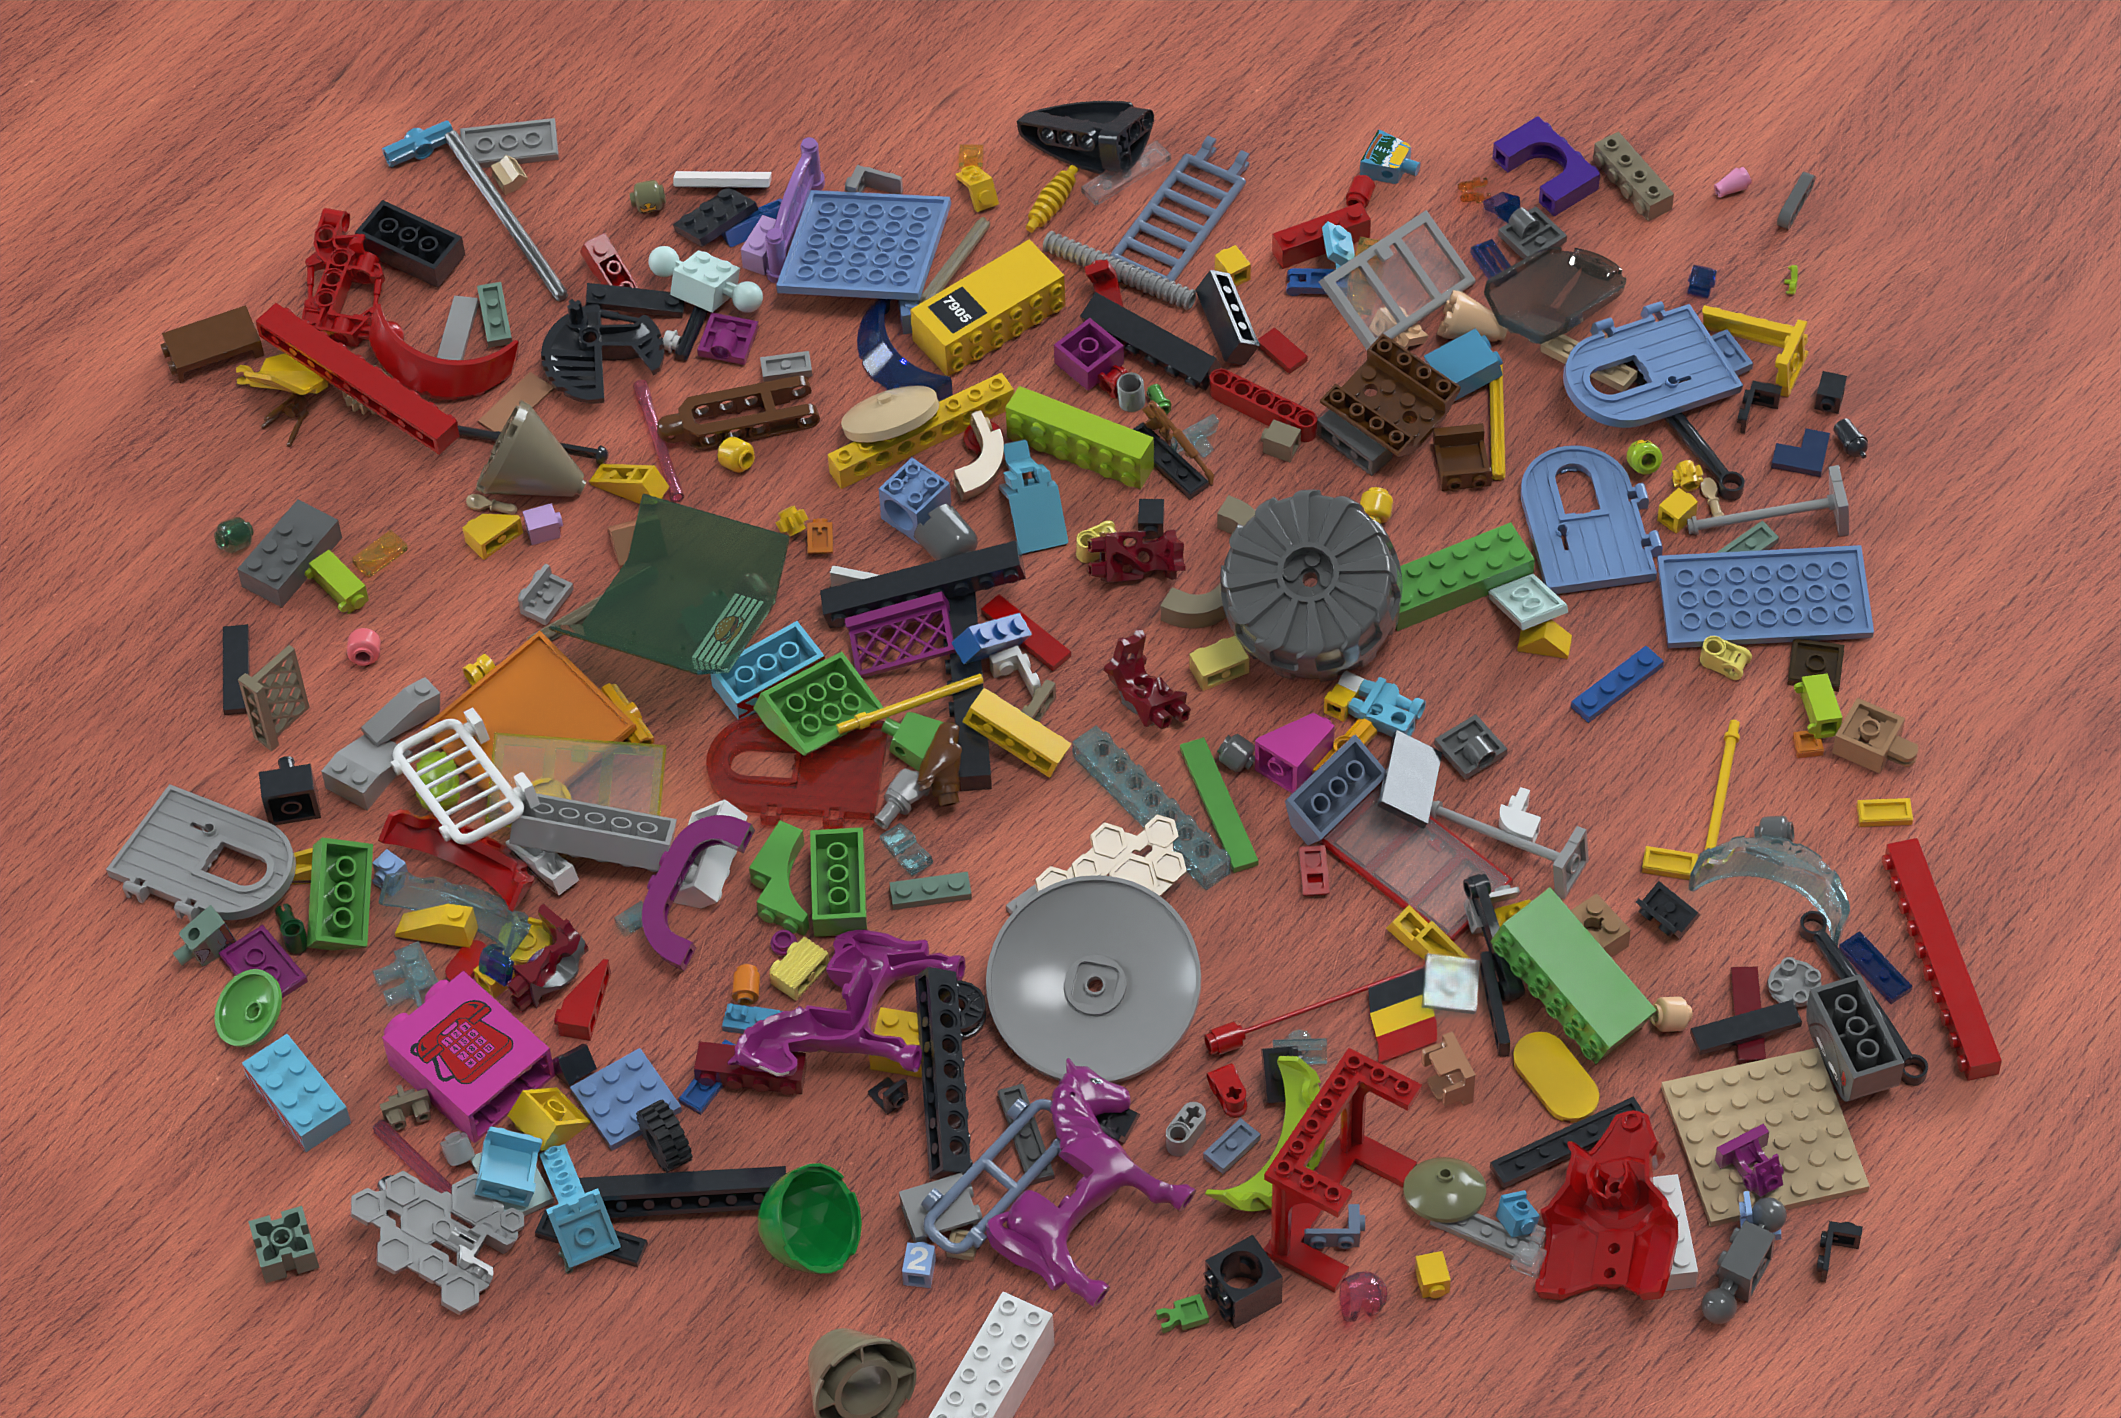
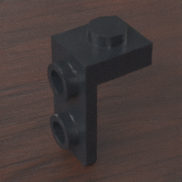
[1737,380,1782,434]
[1816,1221,1863,1283]

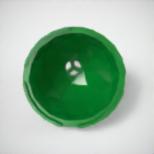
[757,1163,862,1274]

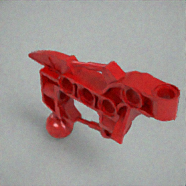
[302,208,404,347]

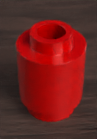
[1346,175,1376,208]

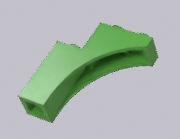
[749,820,810,936]

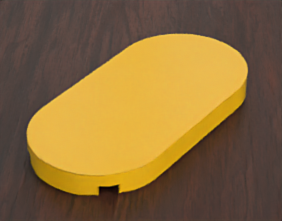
[1514,1032,1599,1123]

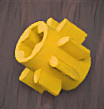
[1672,460,1704,492]
[775,505,808,536]

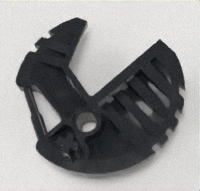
[541,299,665,404]

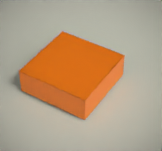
[1793,731,1824,758]

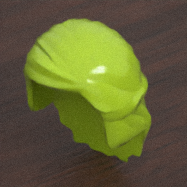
[416,751,460,812]

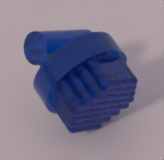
[1687,265,1717,299]

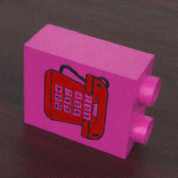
[382,971,555,1143]

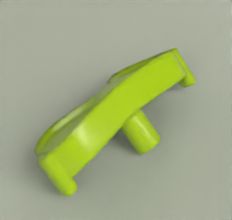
[1784,265,1798,295]

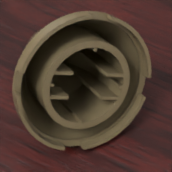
[475,400,587,497]

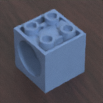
[878,458,951,544]

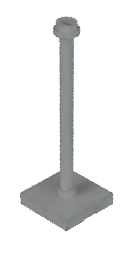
[1687,465,1849,537]
[1430,800,1589,899]

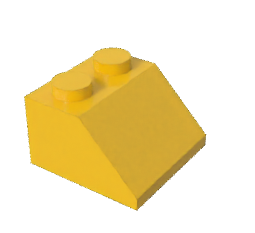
[507,1087,590,1151]

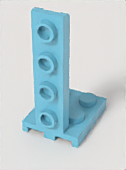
[539,1144,621,1268]

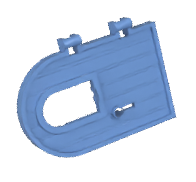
[1563,301,1743,428]
[1521,446,1663,594]

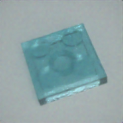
[1422,953,1480,1014]

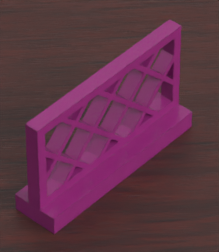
[845,591,956,678]

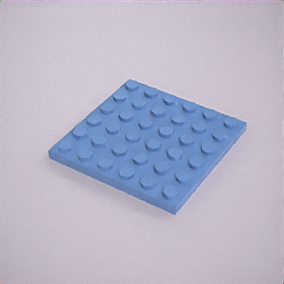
[776,190,951,301]

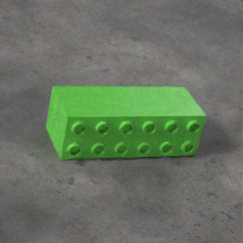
[1490,887,1657,1064]

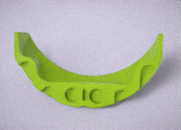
[1205,1056,1326,1211]

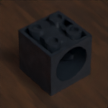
[1203,1235,1283,1329]

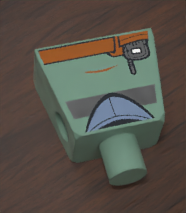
[173,905,236,966]

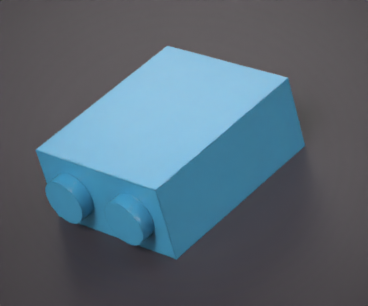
[1424,328,1503,401]

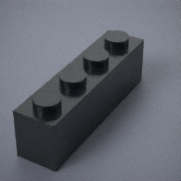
[1195,270,1260,365]

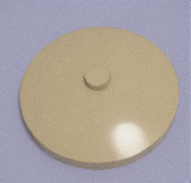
[841,386,939,442]

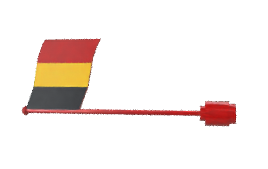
[1204,961,1437,1063]

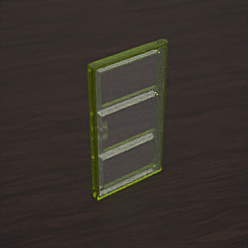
[485,732,667,827]

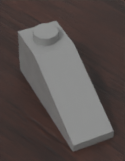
[361,677,440,747]

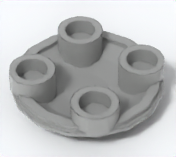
[1768,957,1822,1007]

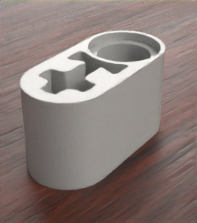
[1166,1102,1206,1157]

